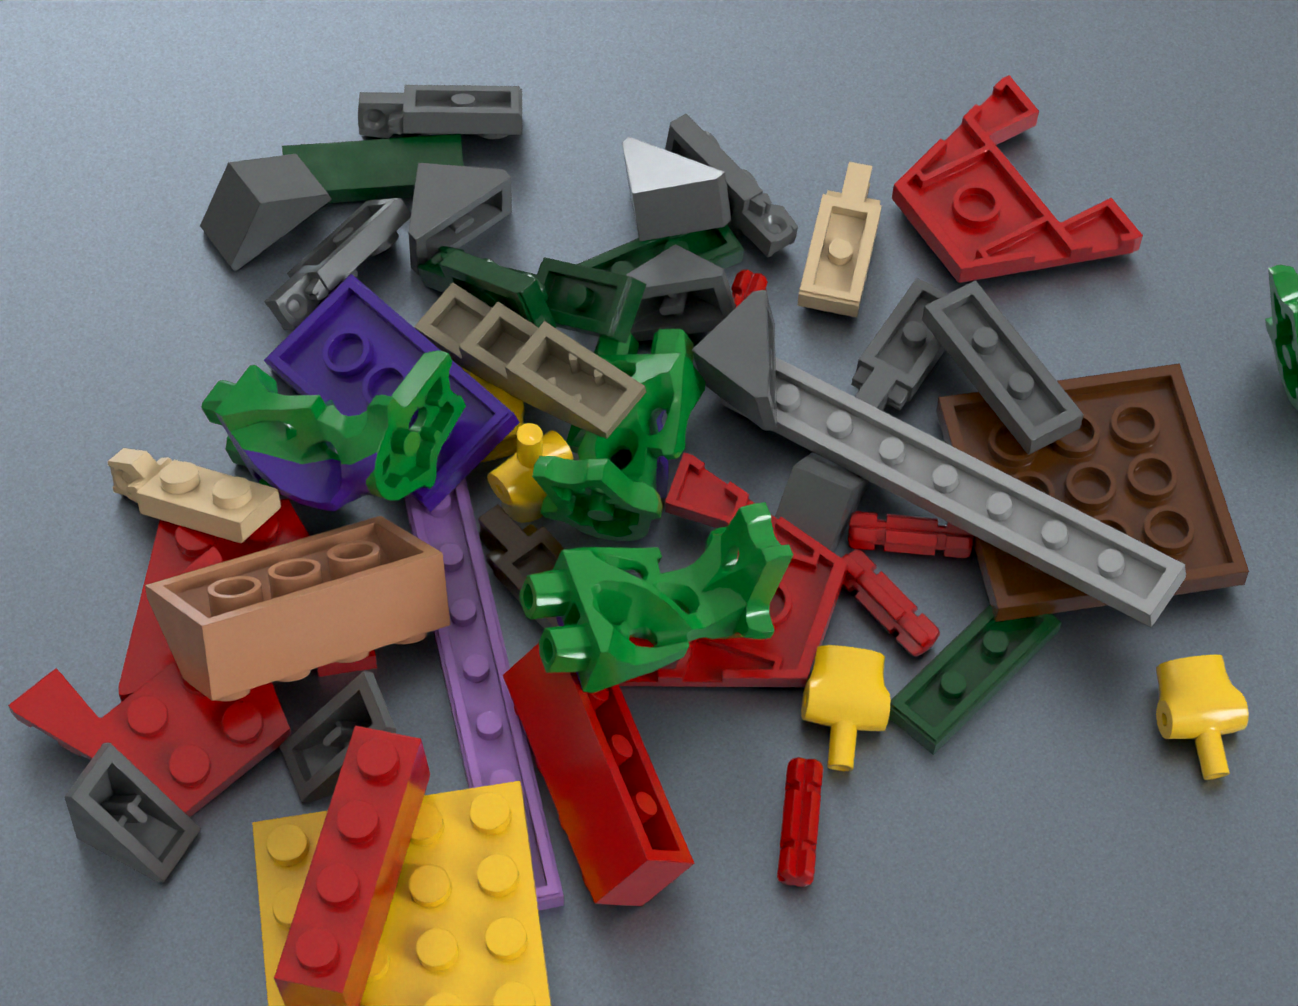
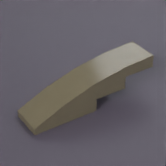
[414,282,646,439]

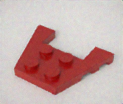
[892,75,1143,283]
[619,452,848,687]
[118,499,377,702]
[8,546,291,817]

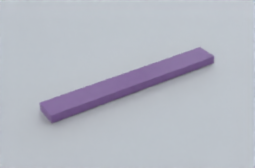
[403,478,564,910]

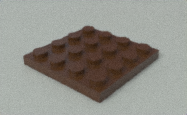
[936,363,1249,622]

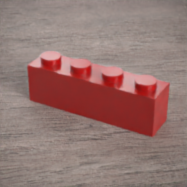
[502,643,695,906]
[274,725,431,1006]

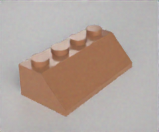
[145,516,450,701]

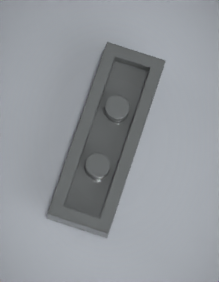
[922,280,1084,455]

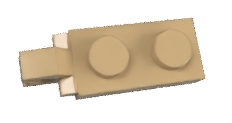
[797,162,882,317]
[108,448,281,543]

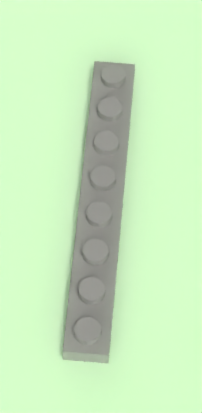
[720,357,1186,627]

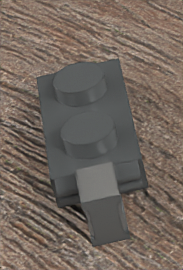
[358,85,522,139]
[665,114,798,257]
[264,198,411,330]
[851,278,948,412]

